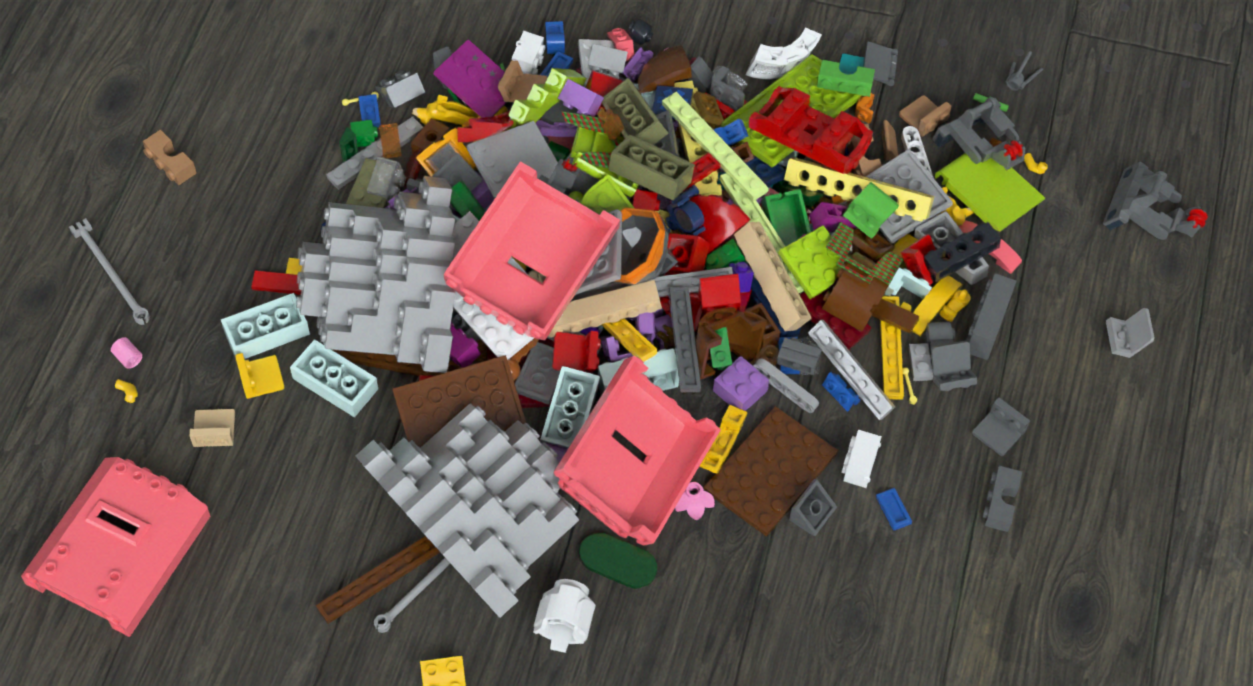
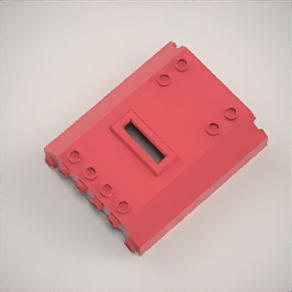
[444,161,620,340]
[554,356,721,546]
[21,457,211,637]

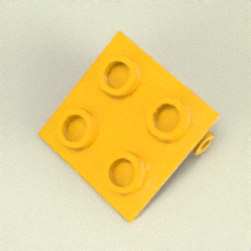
[420,656,466,686]

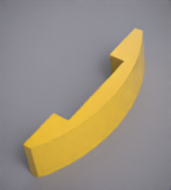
[912,275,963,336]
[699,405,747,474]

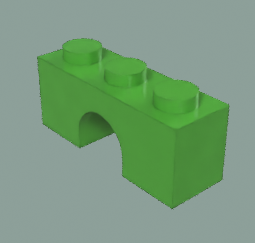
[817,60,875,97]

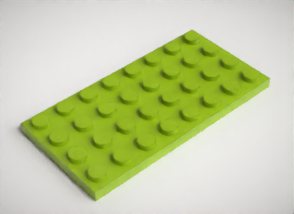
[720,54,864,168]

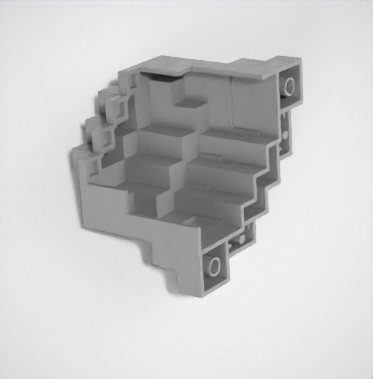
[296,176,456,373]
[356,403,579,617]

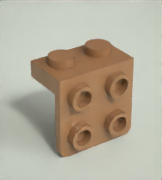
[498,60,548,102]
[899,96,951,137]

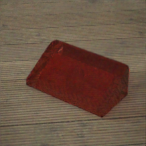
[400,149,423,187]

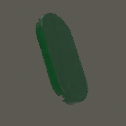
[580,533,657,589]

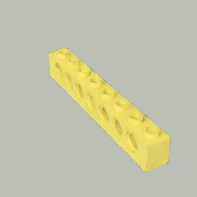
[674,81,722,196]
[784,157,934,221]

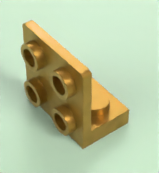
[693,91,724,129]

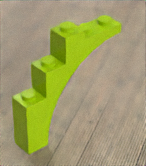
[505,68,587,131]

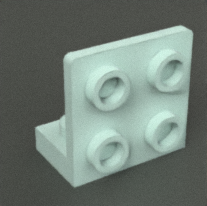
[883,268,932,299]

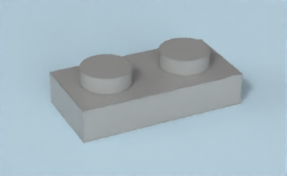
[908,343,933,381]

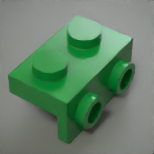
[705,239,748,270]

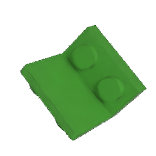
[843,182,899,239]

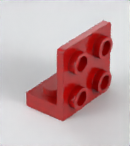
[900,234,936,285]

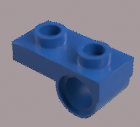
[545,21,565,54]
[713,119,748,147]

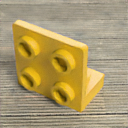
[235,353,285,399]

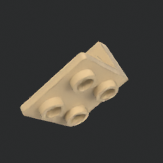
[190,409,235,447]

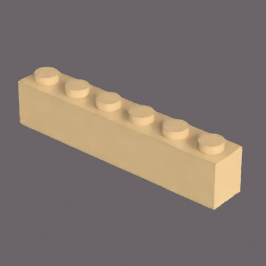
[734,222,812,331]
[549,280,662,338]

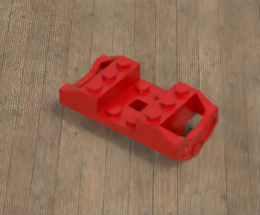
[749,86,873,174]

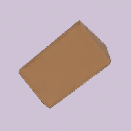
[881,120,898,160]

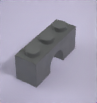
[983,466,1022,532]

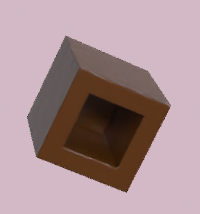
[730,142,754,163]

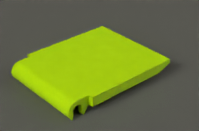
[570,114,639,198]
[935,153,1045,232]

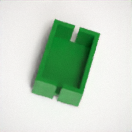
[761,189,811,247]

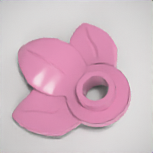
[675,482,714,520]

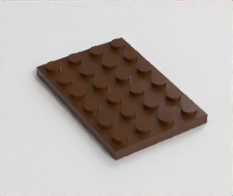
[392,355,526,448]
[703,406,838,537]

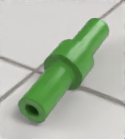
[973,93,1009,112]

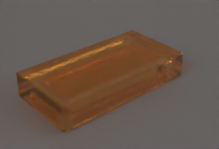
[379,123,402,158]

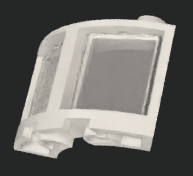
[746,28,822,80]

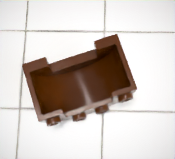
[822,251,889,332]
[695,308,767,380]

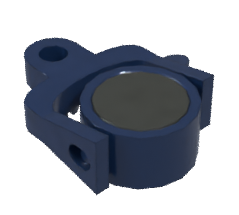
[666,185,706,236]

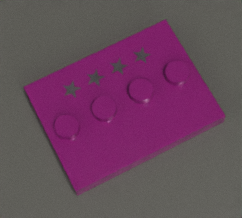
[433,39,507,117]

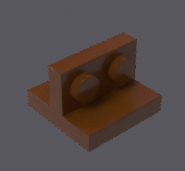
[851,229,895,263]

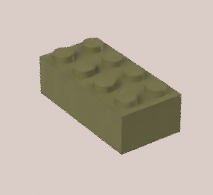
[602,78,668,145]
[608,135,695,201]
[346,158,402,209]

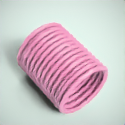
[111,337,142,369]

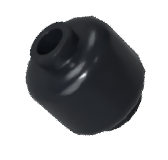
[627,19,653,45]

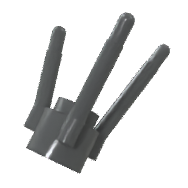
[1005,51,1043,91]

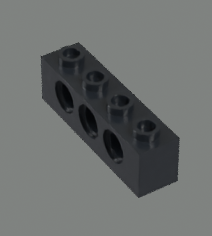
[924,222,1001,282]

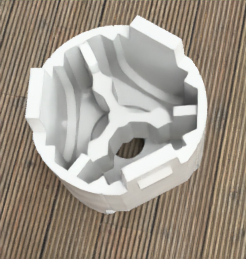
[533,579,595,653]

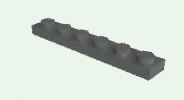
[668,287,701,392]

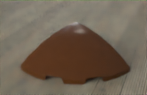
[638,45,692,93]

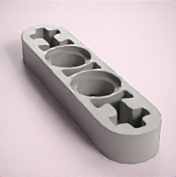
[753,358,819,413]

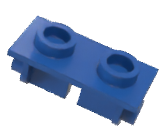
[822,372,860,412]

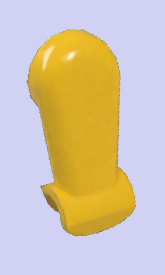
[939,289,971,322]

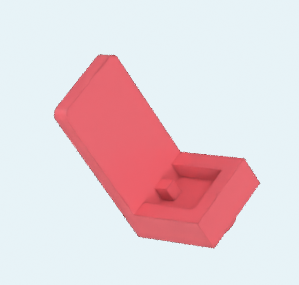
[607,28,634,61]

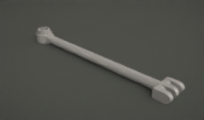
[69,218,150,325]
[374,558,451,633]

